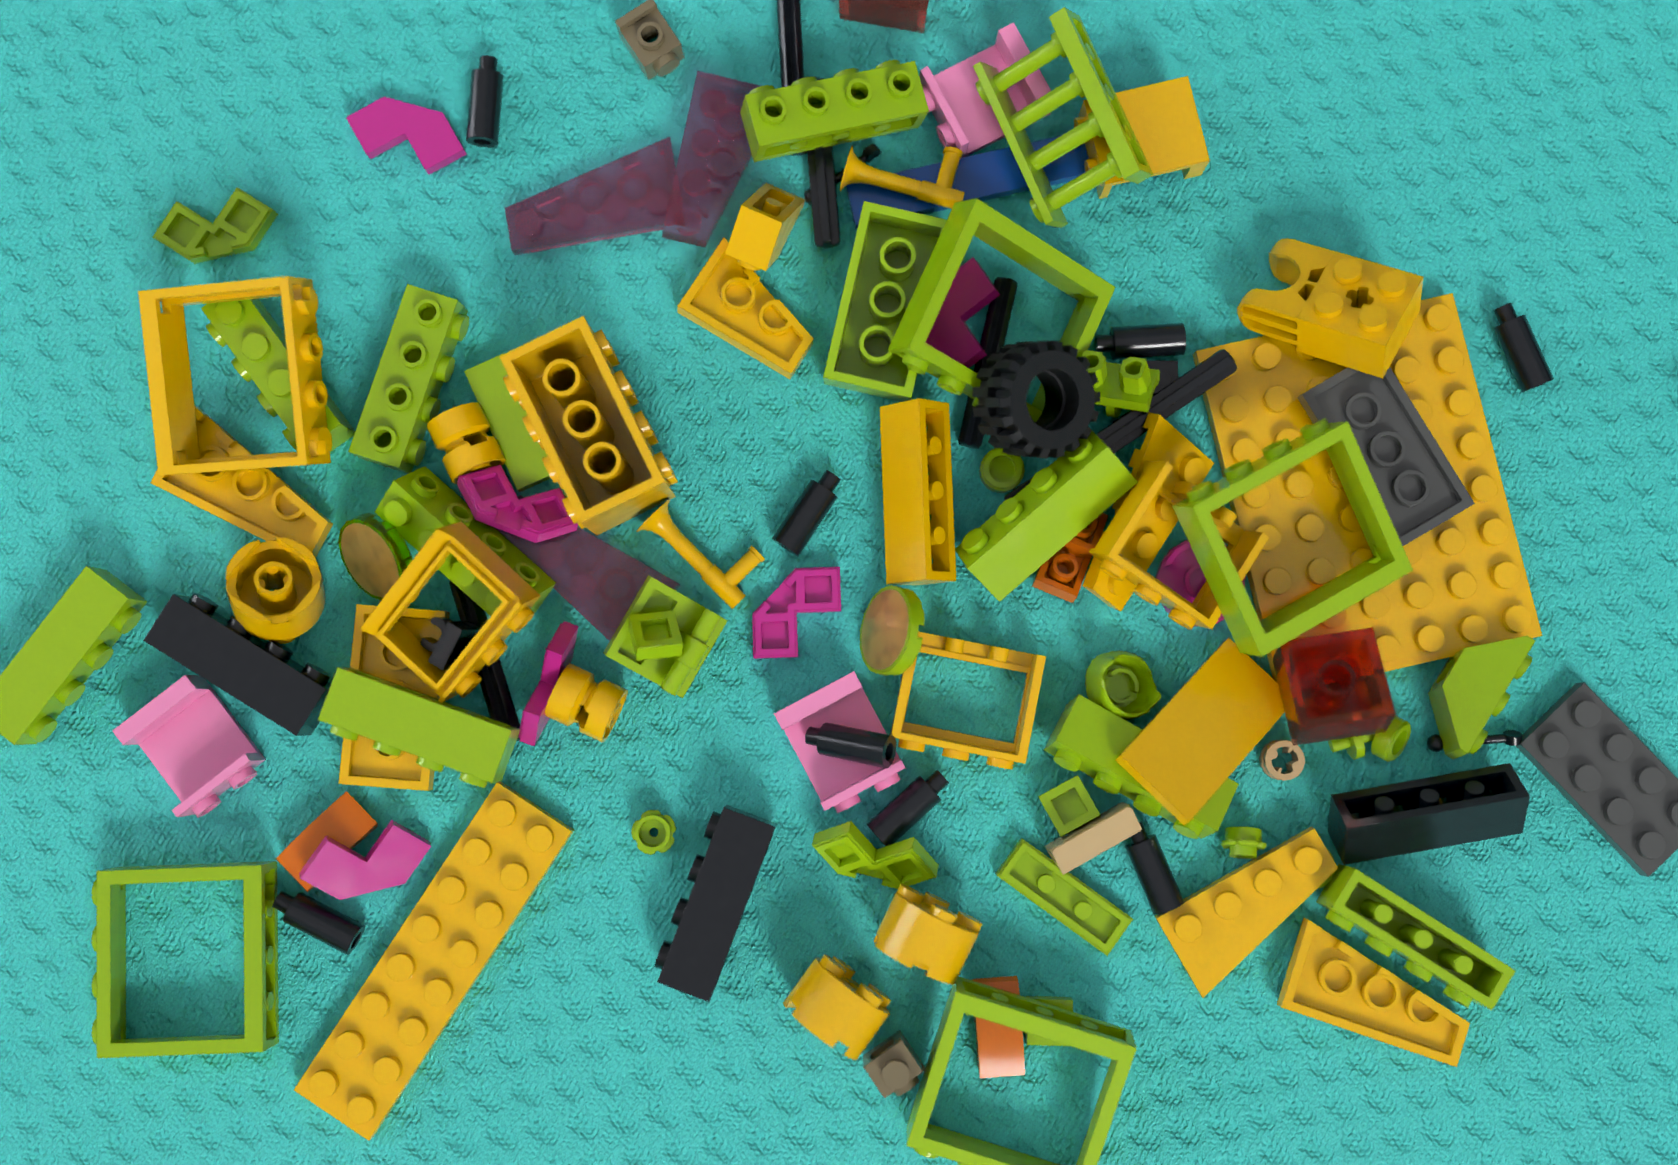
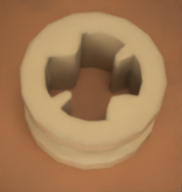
[1259,740,1305,781]

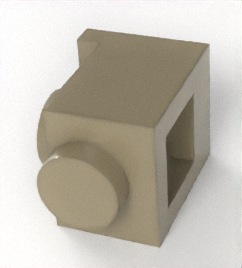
[615,0,685,81]
[863,1030,925,1098]

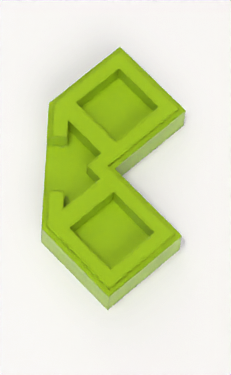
[153,187,278,264]
[812,821,939,889]

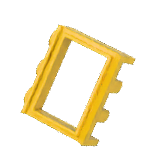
[1089,460,1269,630]
[359,522,541,703]
[890,631,1046,770]

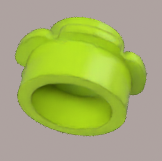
[631,810,676,855]
[1221,826,1267,859]

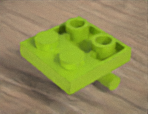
[603,575,728,698]

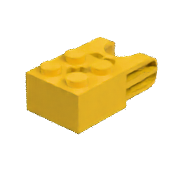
[1237,238,1423,379]

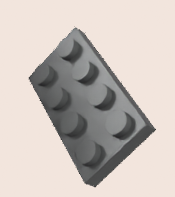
[1297,367,1475,546]
[1516,682,1678,877]

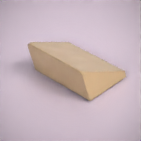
[1044,802,1142,875]

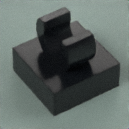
[420,617,481,671]

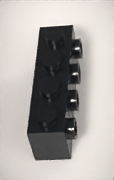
[143,592,331,736]
[1328,763,1530,865]
[654,805,777,1002]

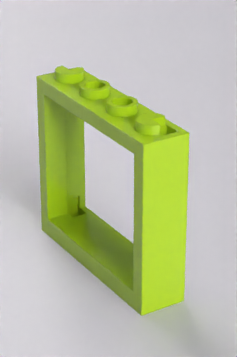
[888,198,1116,422]
[1172,418,1413,657]
[92,861,279,1058]
[906,976,1137,1165]

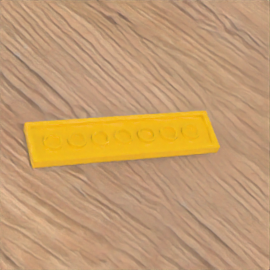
[294,781,574,1141]

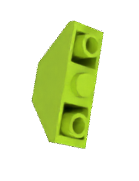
[1428,636,1535,760]

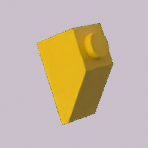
[725,183,805,271]

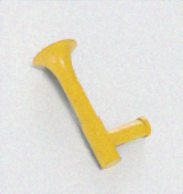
[840,146,965,209]
[636,499,765,609]

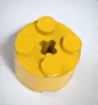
[226,537,326,644]
[873,884,983,984]
[783,954,891,1060]

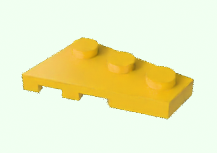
[677,238,814,379]

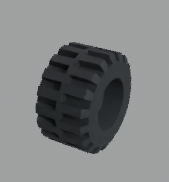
[972,341,1100,458]

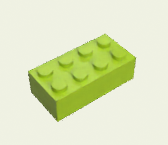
[823,201,947,402]

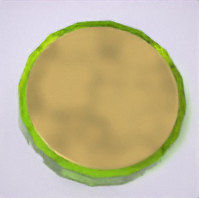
[338,513,412,600]

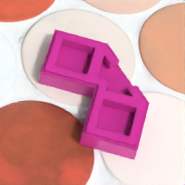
[346,97,467,175]
[925,257,1000,368]
[457,464,578,543]
[752,567,841,659]
[519,621,579,746]
[299,820,431,900]

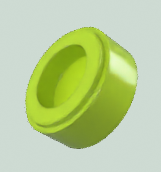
[979,448,1025,493]
[1371,715,1411,762]

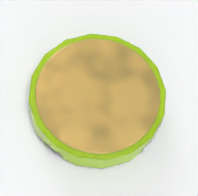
[860,585,925,676]

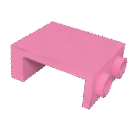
[919,22,1051,157]
[774,671,905,814]
[112,674,266,818]

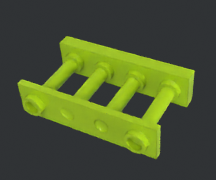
[973,7,1153,228]

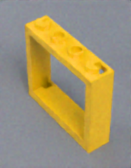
[138,276,332,476]

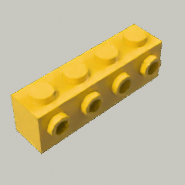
[880,398,956,586]

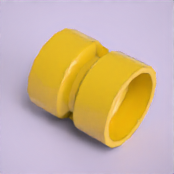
[426,402,506,484]
[545,663,628,742]

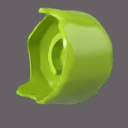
[1085,650,1161,721]

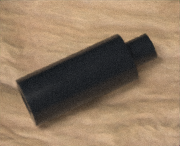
[466,55,503,148]
[1493,303,1554,393]
[1094,323,1186,359]
[772,470,841,556]
[805,722,896,768]
[867,770,949,846]
[1125,821,1184,915]
[272,891,365,955]

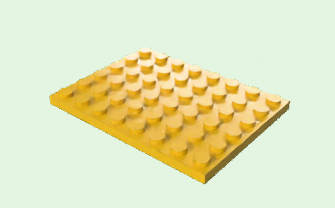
[1193,293,1542,694]

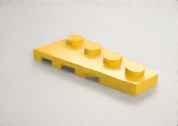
[150,405,333,558]
[1082,412,1214,612]
[1154,827,1338,998]
[1277,917,1470,1067]

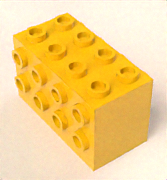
[499,316,678,536]

